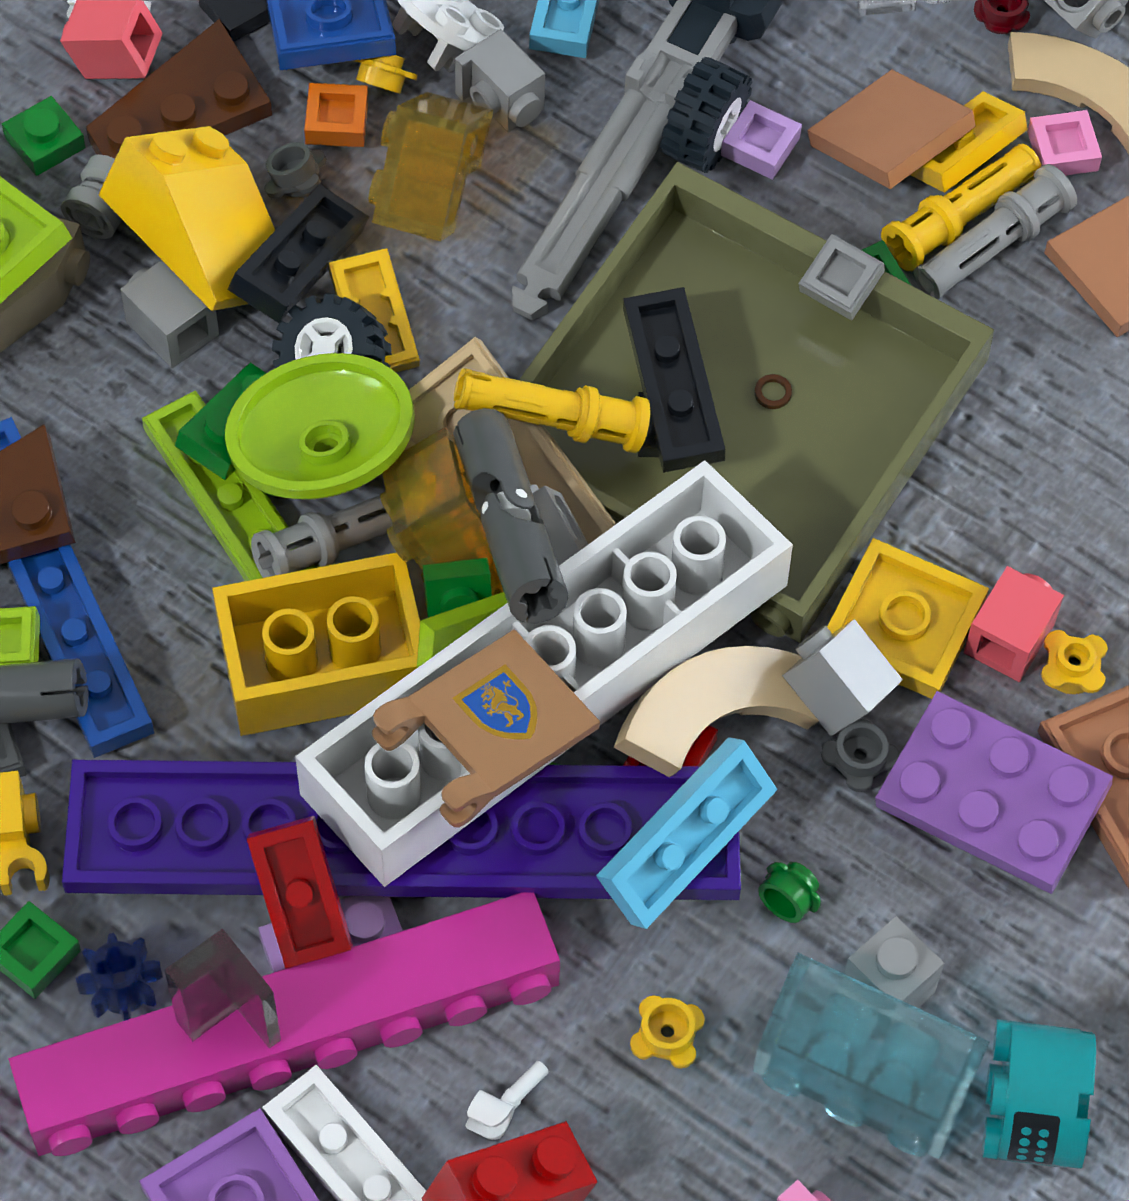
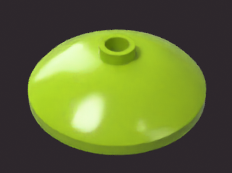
[225,353,415,500]

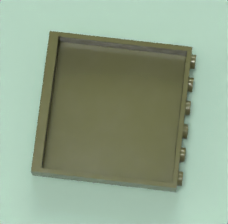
[519,162,994,643]

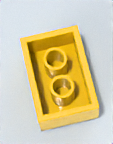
[212,551,420,736]

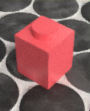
[60,0,163,79]
[963,566,1064,683]

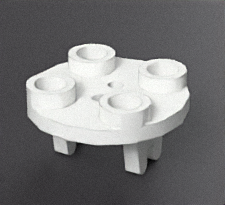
[392,0,504,72]

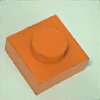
[304,83,368,147]

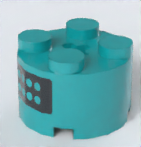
[982,1019,1096,1169]

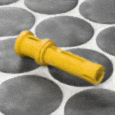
[881,144,1041,272]
[454,368,650,454]

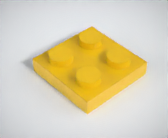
[827,538,989,699]

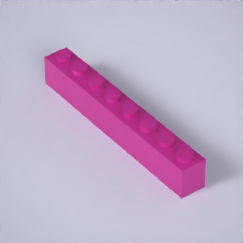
[8,892,560,1156]

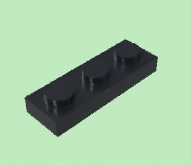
[227,184,369,323]
[623,287,726,473]

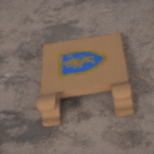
[372,629,600,828]

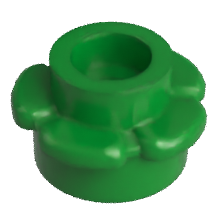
[758,862,821,923]

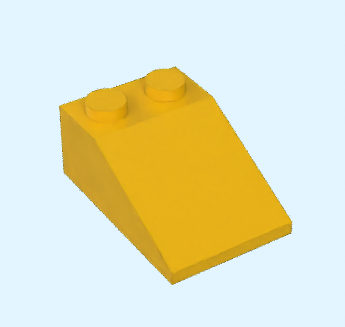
[98,126,275,311]

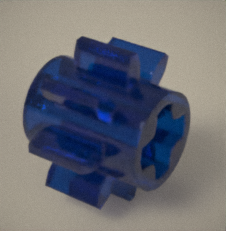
[75,933,163,1021]

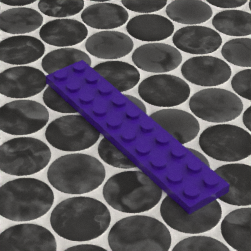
[62,760,741,900]

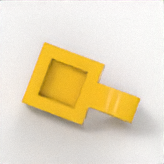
[0,770,50,896]

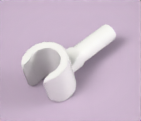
[465,1061,549,1140]

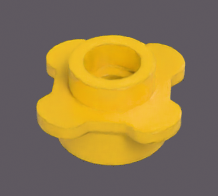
[354,55,418,94]
[1041,630,1108,694]
[630,995,705,1069]

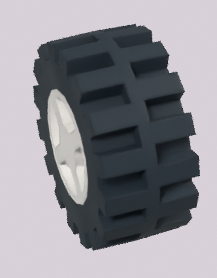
[661,57,752,173]
[272,294,392,368]

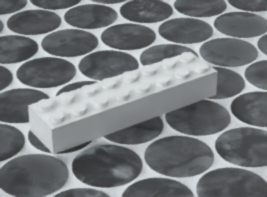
[295,460,793,887]

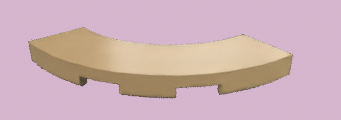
[1008,32,1129,155]
[614,646,819,778]

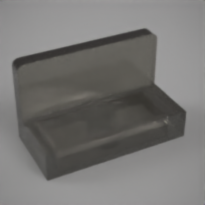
[164,928,281,1048]

